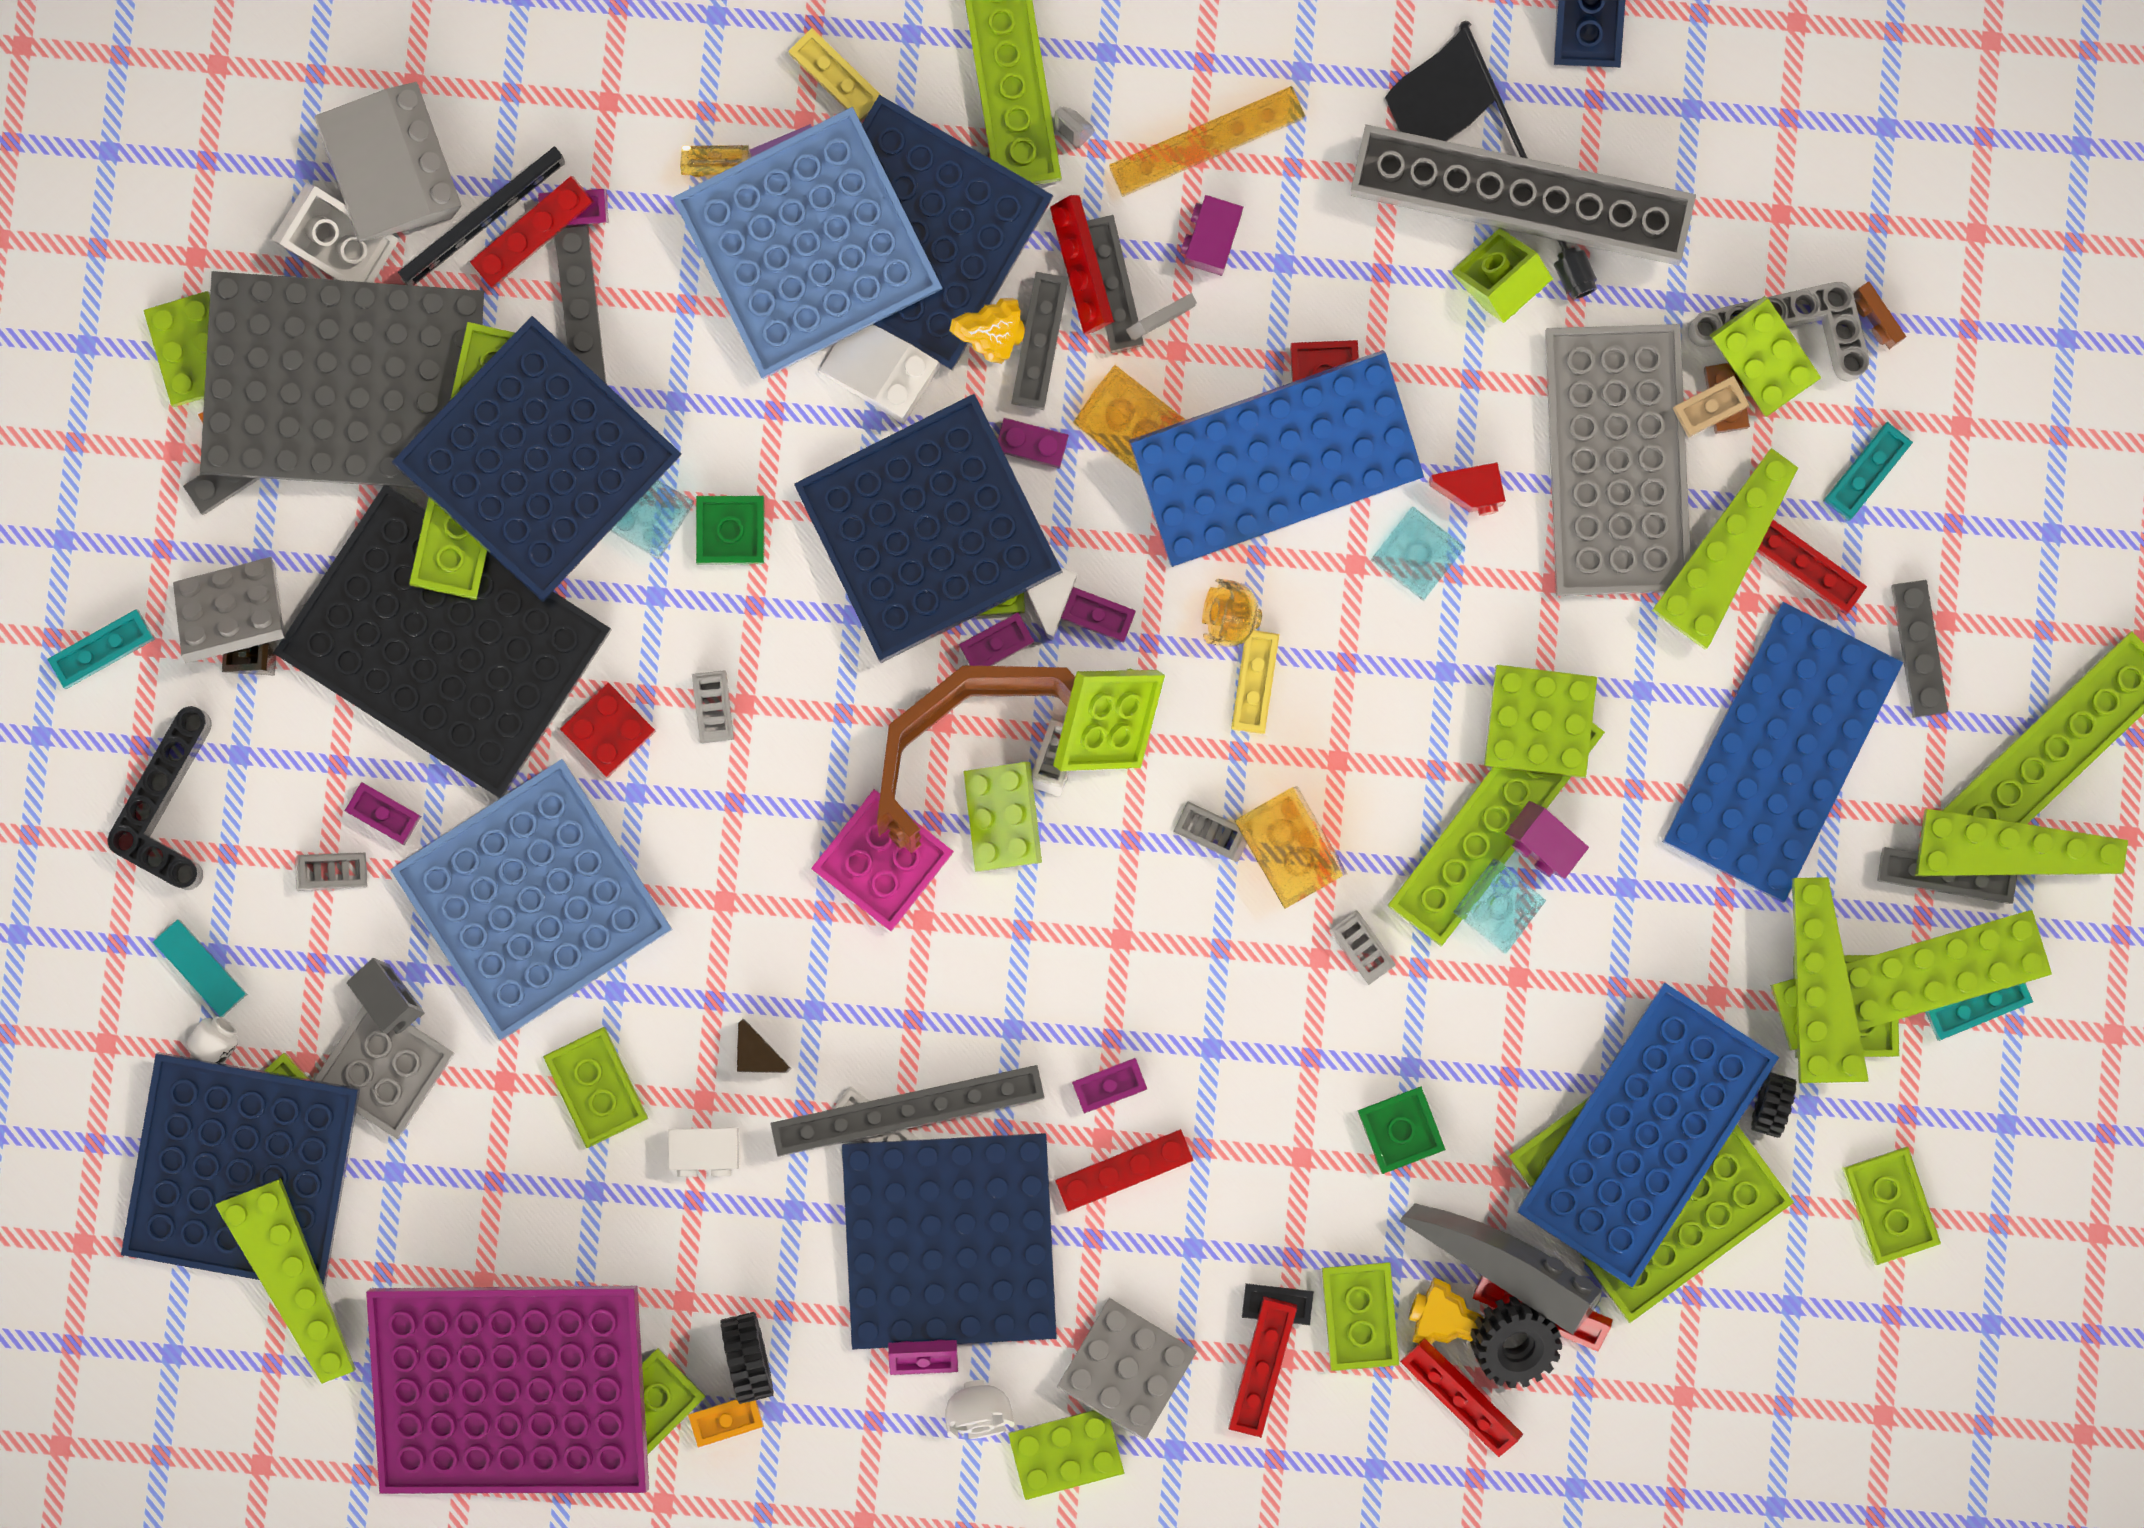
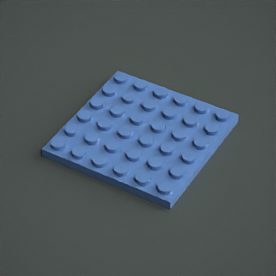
[672,107,943,379]
[390,759,673,1041]

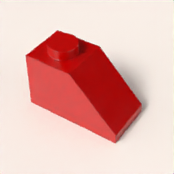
[1429,462,1506,516]

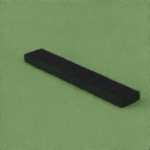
[398,146,565,286]

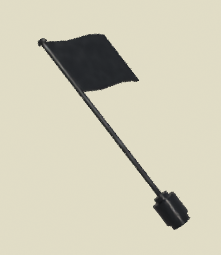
[1385,21,1597,300]

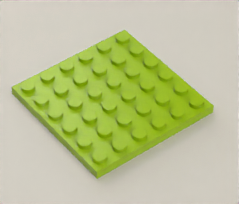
[1507,1096,1795,1323]

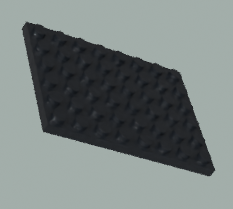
[273,485,612,798]

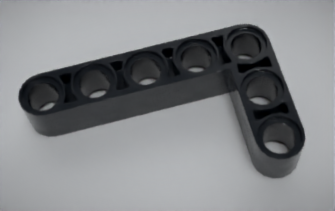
[107,706,212,890]

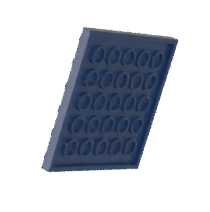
[862,95,1054,371]
[392,316,682,602]
[794,394,1063,663]
[121,1052,360,1289]
[842,1133,1057,1350]

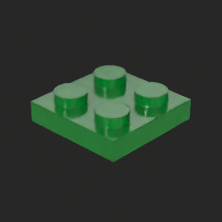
[696,496,765,565]
[1357,1086,1446,1174]

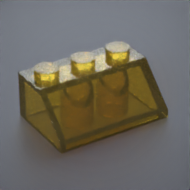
[1073,365,1186,475]
[1234,786,1348,909]

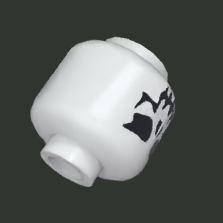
[186,1016,238,1064]

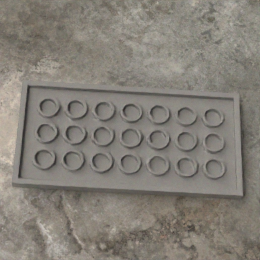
[1545,324,1691,596]

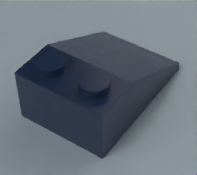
[1554,0,1626,68]

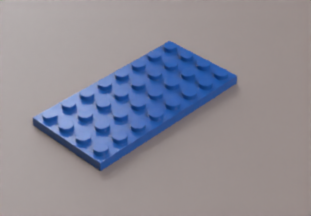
[1129,350,1424,567]
[1662,602,1904,903]
[1516,982,1780,1287]

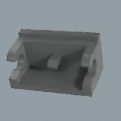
[346,958,425,1034]

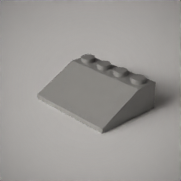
[314,82,462,242]

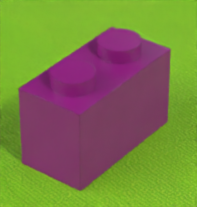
[1180,195,1244,276]
[1505,801,1589,879]

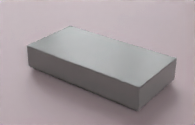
[1126,293,1197,340]

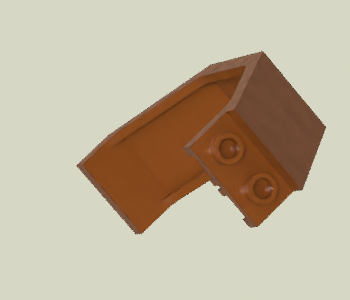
[877,665,1075,853]

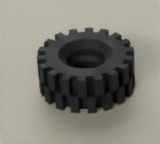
[1470,1297,1562,1388]
[720,1312,774,1404]

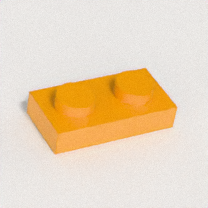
[688,1399,764,1448]

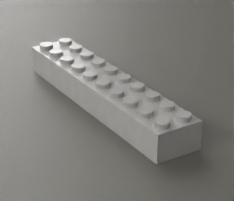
[1351,124,1696,266]

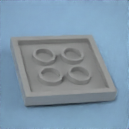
[173,557,285,664]
[314,1006,455,1139]
[1057,1298,1197,1440]

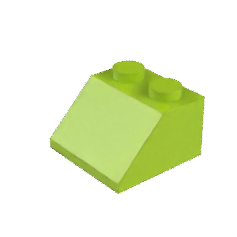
[1451,228,1553,323]

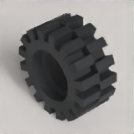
[1751,1072,1797,1138]

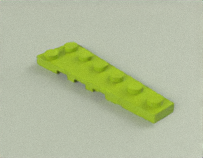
[1651,448,1799,650]
[1915,809,2128,876]
[1792,877,1869,1083]
[215,1178,356,1384]

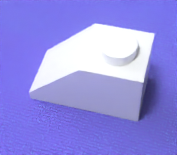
[1027,568,1077,640]

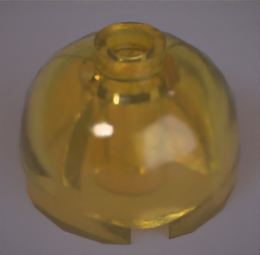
[1202,578,1262,647]

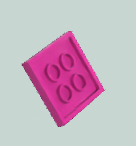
[811,789,954,932]

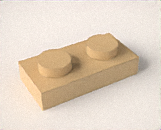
[1673,376,1750,438]

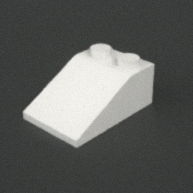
[271,183,399,283]
[819,324,940,425]

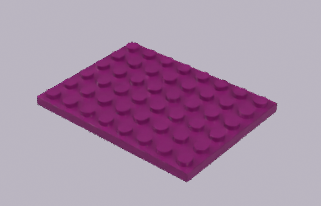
[366,1286,649,1494]

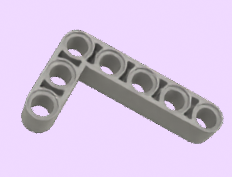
[1688,282,1869,382]

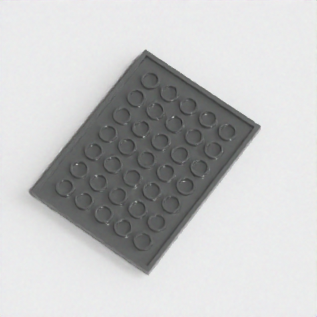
[200,271,484,488]

